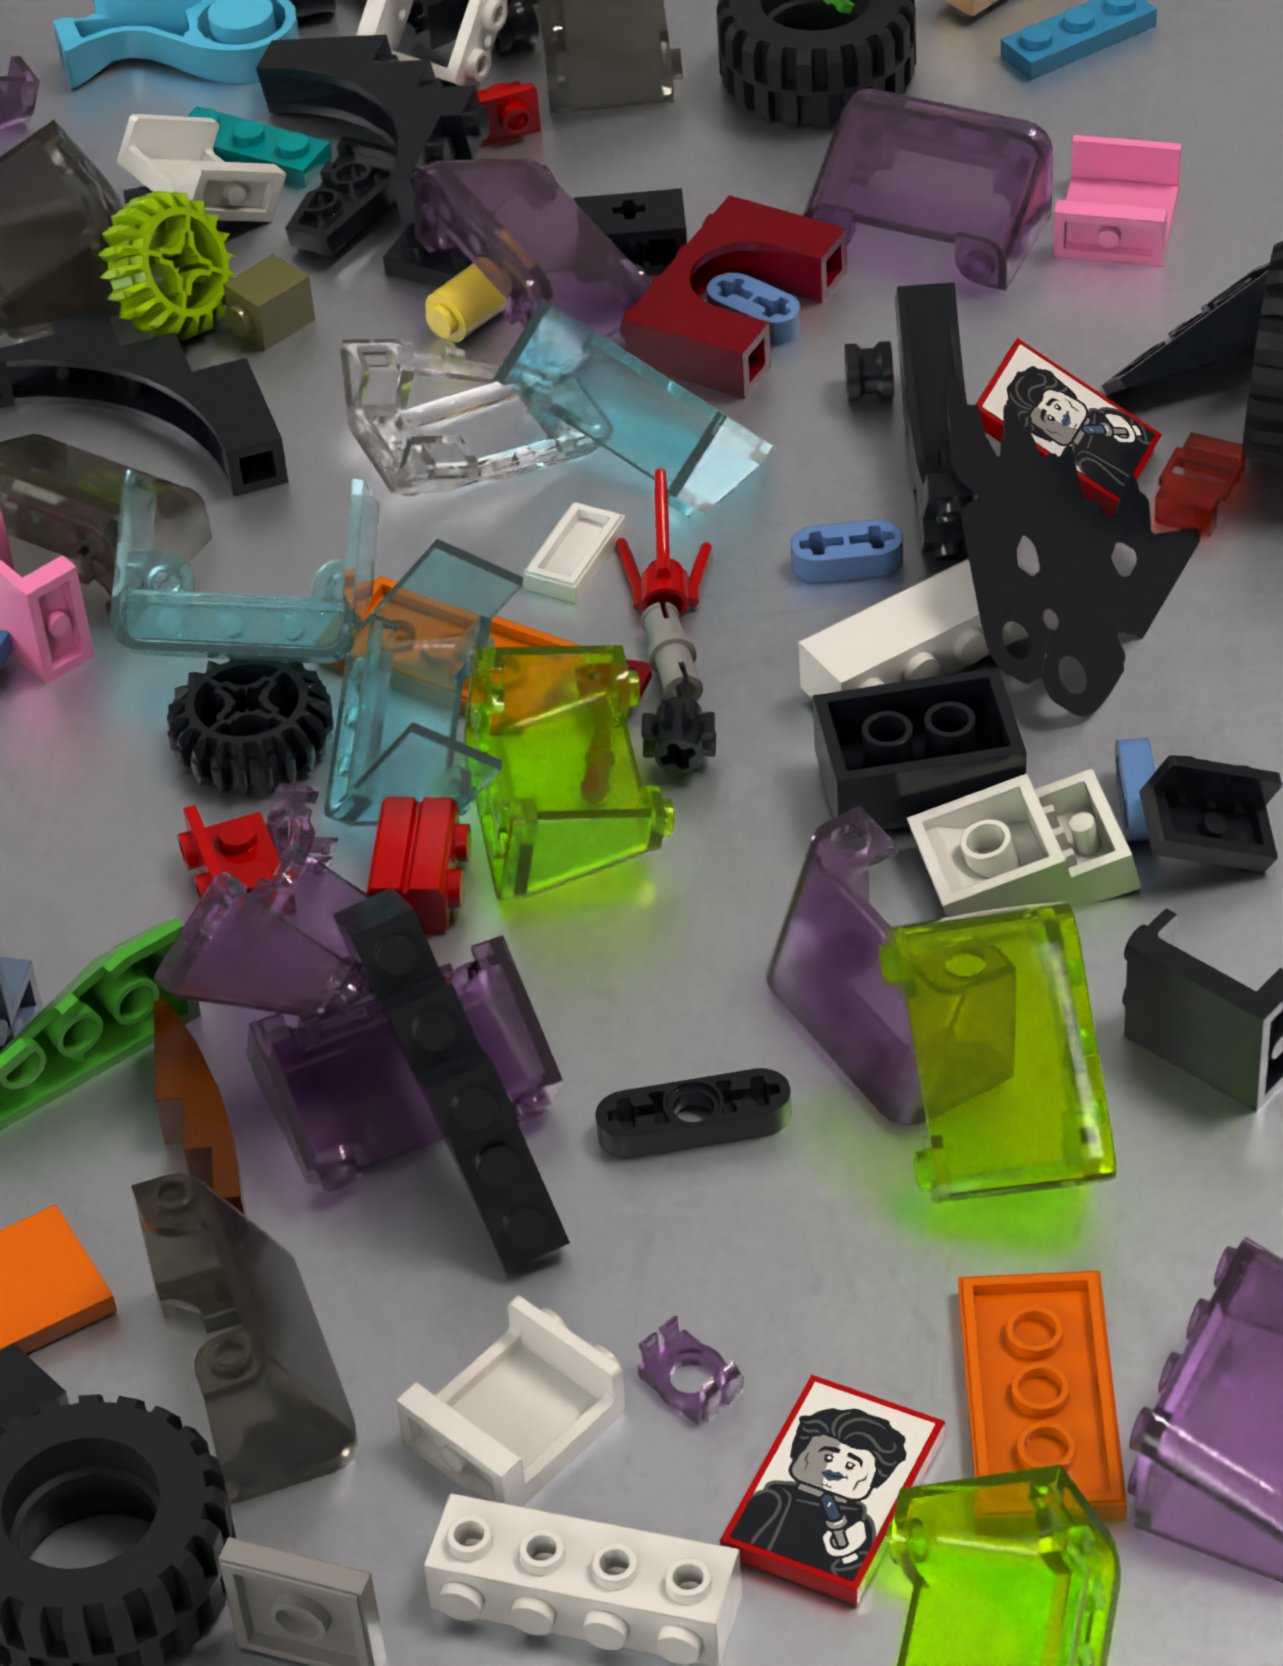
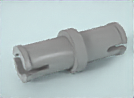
[641,602,703,701]

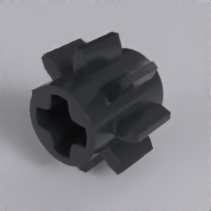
[641,696,716,773]

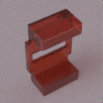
[1154,432,1246,537]

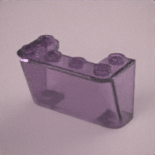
[766,806,1013,1125]
[1127,1237,1283,1583]

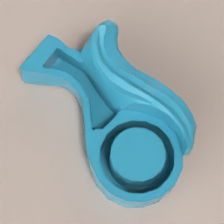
[53,0,300,90]

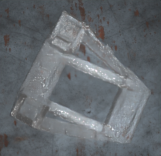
[340,339,613,496]

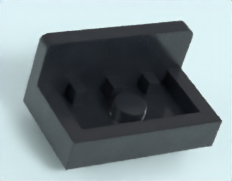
[1139,755,1282,873]

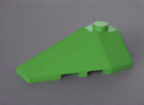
[0,918,201,1131]

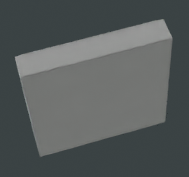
[218,1537,387,1666]

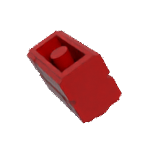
[366,797,472,934]

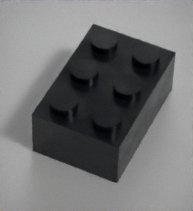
[813,667,1027,836]

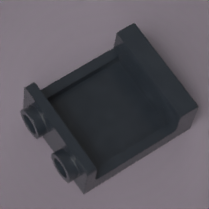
[1122,908,1283,1112]

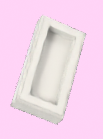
[522,502,627,604]

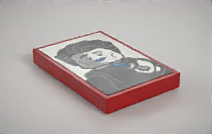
[975,338,1162,517]
[720,1375,945,1605]

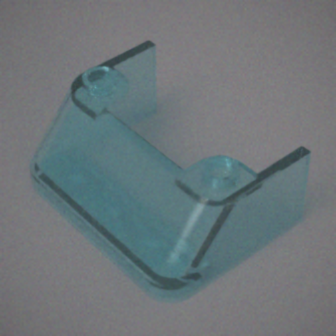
[493,299,774,518]
[110,470,380,664]
[324,539,523,827]

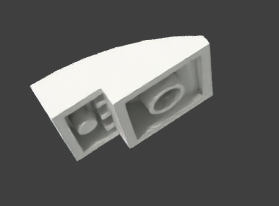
[907,768,1141,917]

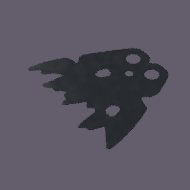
[947,373,1201,717]

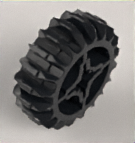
[167,650,334,795]

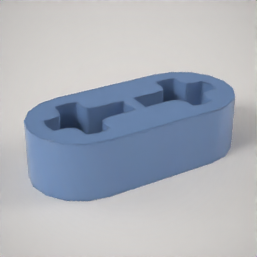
[707,273,801,345]
[791,520,903,583]
[1115,738,1155,842]

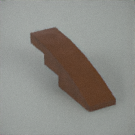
[154,1000,250,1243]

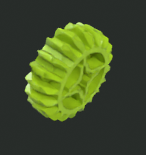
[98,191,237,341]

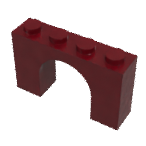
[620,195,847,399]

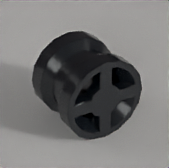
[492,0,539,55]
[844,341,894,401]

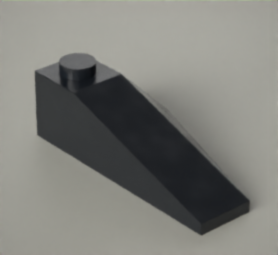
[1101,262,1270,395]

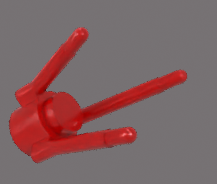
[616,468,712,618]

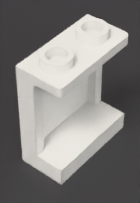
[116,114,287,222]
[396,1296,626,1507]

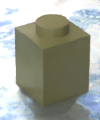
[223,254,315,351]

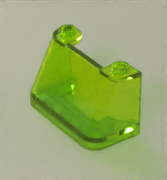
[464,645,674,901]
[878,900,1117,1204]
[886,1464,1121,1666]

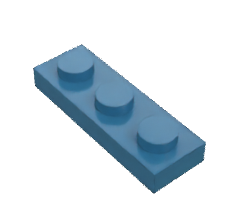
[1000,0,1157,80]

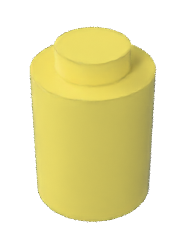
[425,261,511,342]

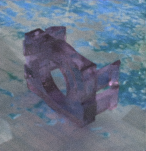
[266,783,339,876]
[638,1316,744,1425]

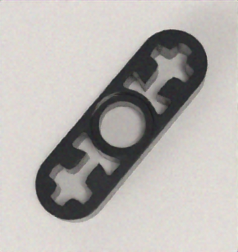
[596,1068,792,1159]

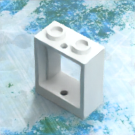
[356,0,508,91]

